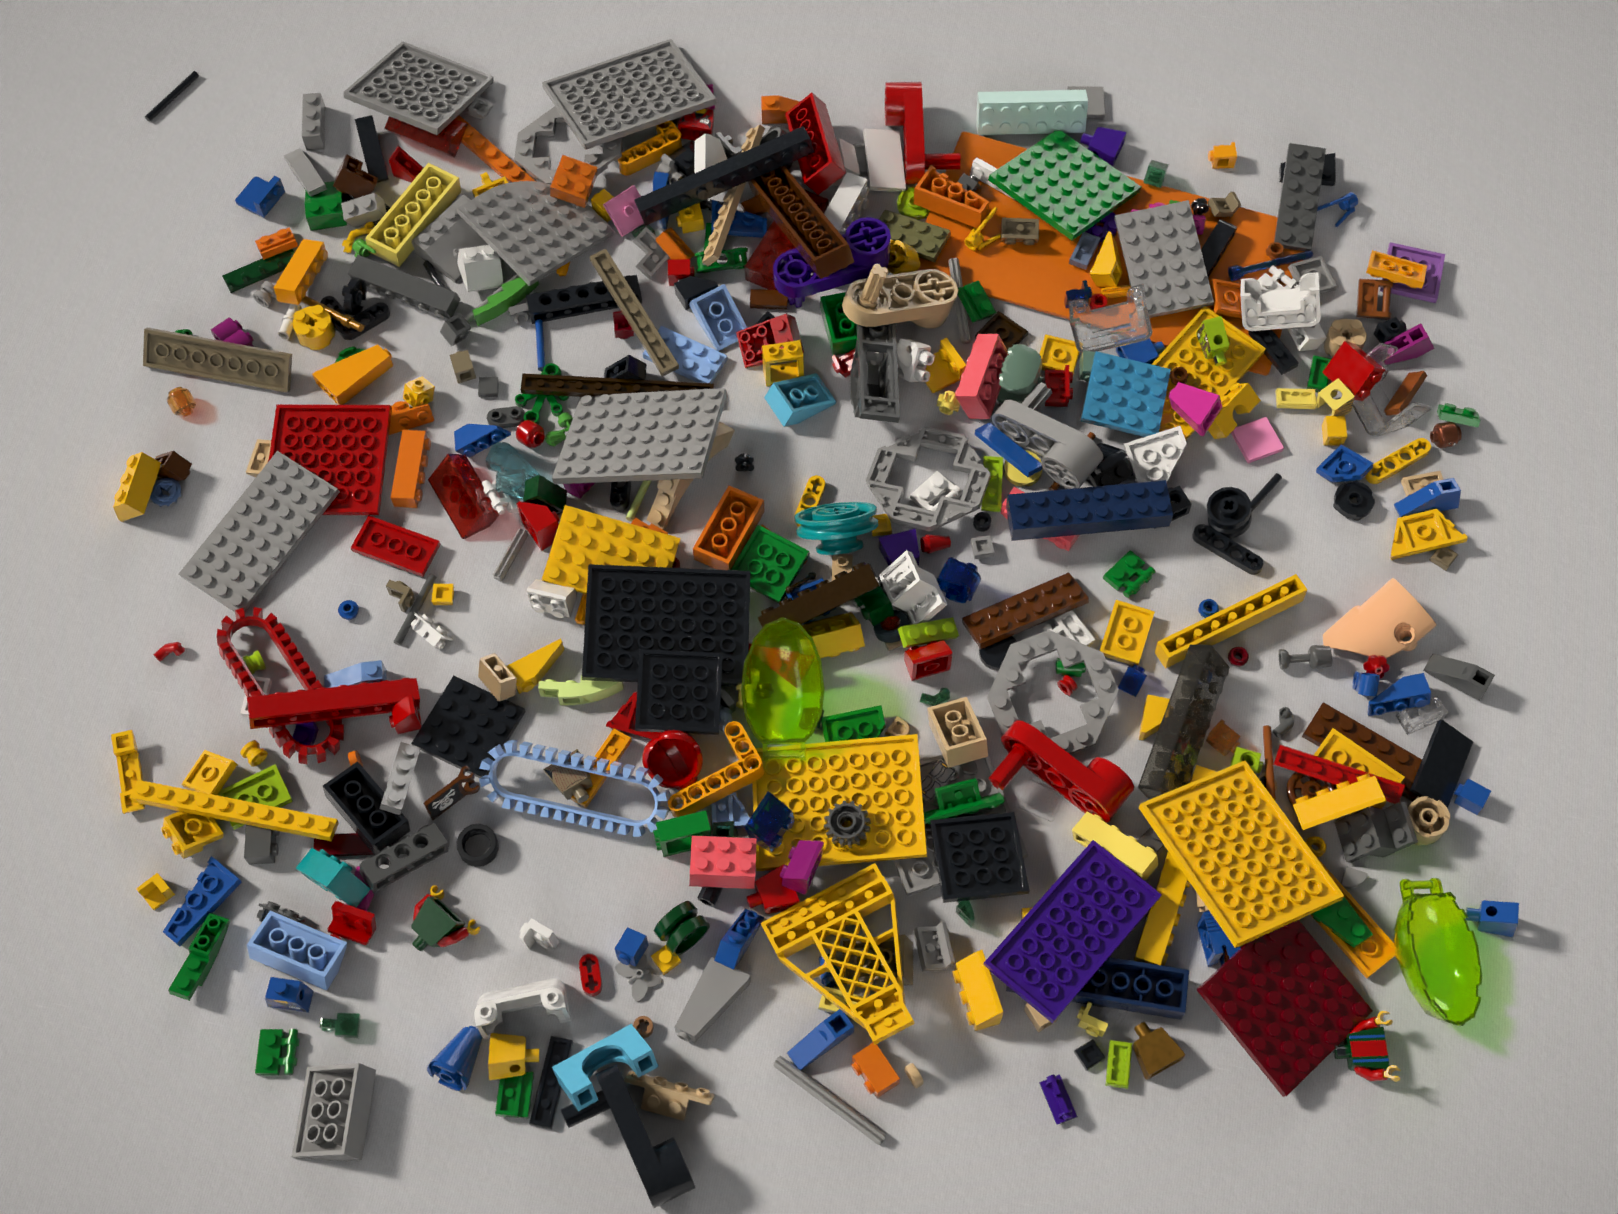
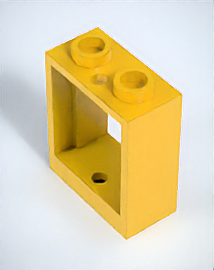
[762,340,804,387]

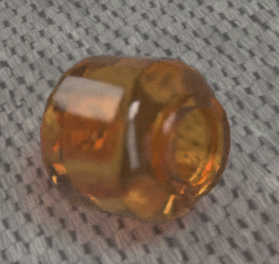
[167,387,196,417]

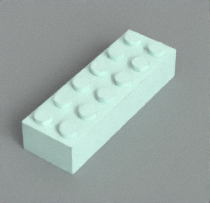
[976,90,1088,135]

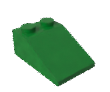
[305,181,347,231]

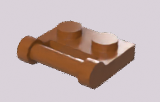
[1356,279,1393,320]

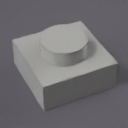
[970,535,994,559]

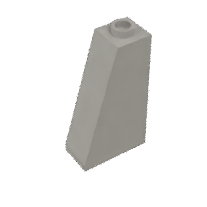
[675,957,751,1042]

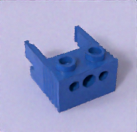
[1197,911,1240,967]

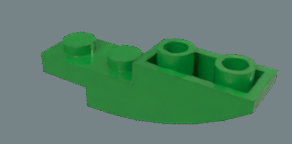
[168,913,230,1001]

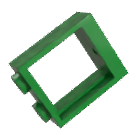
[653,810,712,857]

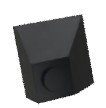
[669,140,695,177]

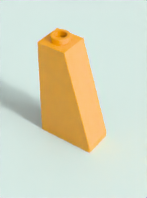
[312,344,393,405]

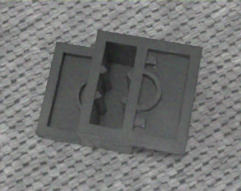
[1334,801,1418,863]

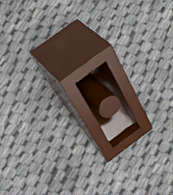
[155,451,192,482]

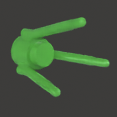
[352,238,376,257]

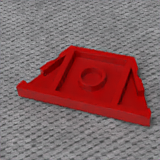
[606,692,662,739]

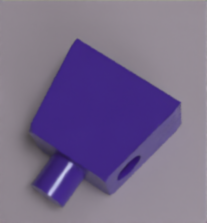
[1080,127,1126,166]
[878,529,920,566]

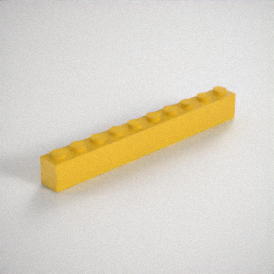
[1133,765,1216,966]

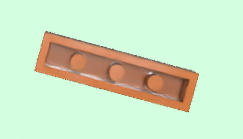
[390,430,431,508]

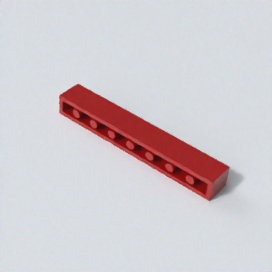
[247,678,420,729]

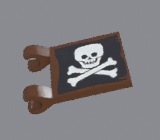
[423,766,480,820]

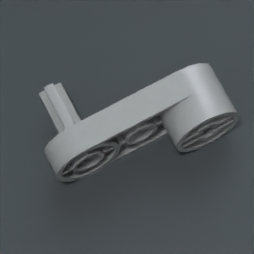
[992,382,1103,489]

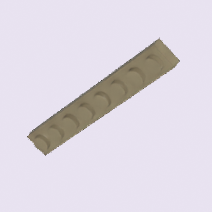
[589,249,679,377]

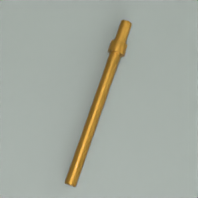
[301,296,364,332]

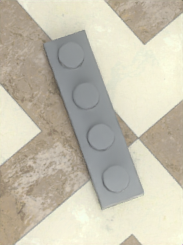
[379,742,421,815]

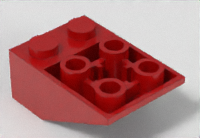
[736,314,804,368]

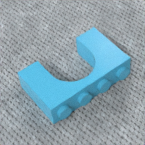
[552,1024,659,1111]

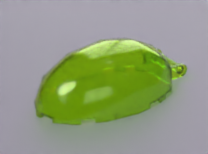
[741,617,825,761]
[1394,878,1482,1027]

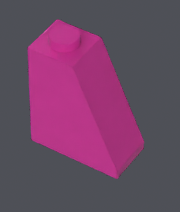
[1169,382,1222,436]

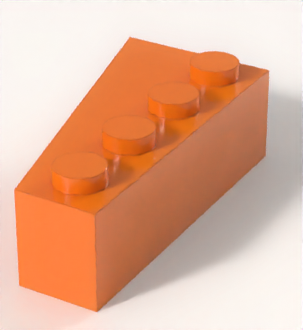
[914,165,989,228]

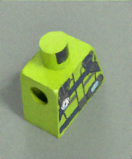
[1196,316,1229,366]

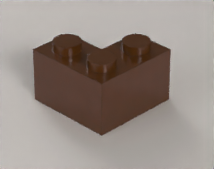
[333,154,378,199]

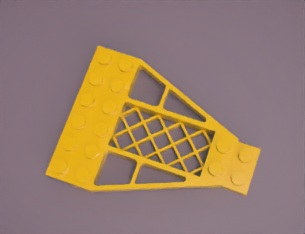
[760,863,915,1045]

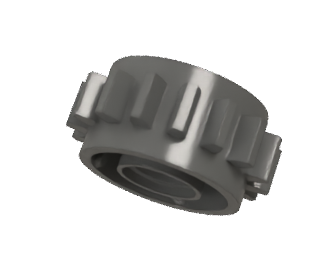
[824,801,871,848]

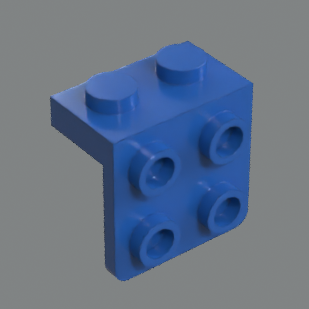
[235,176,285,217]

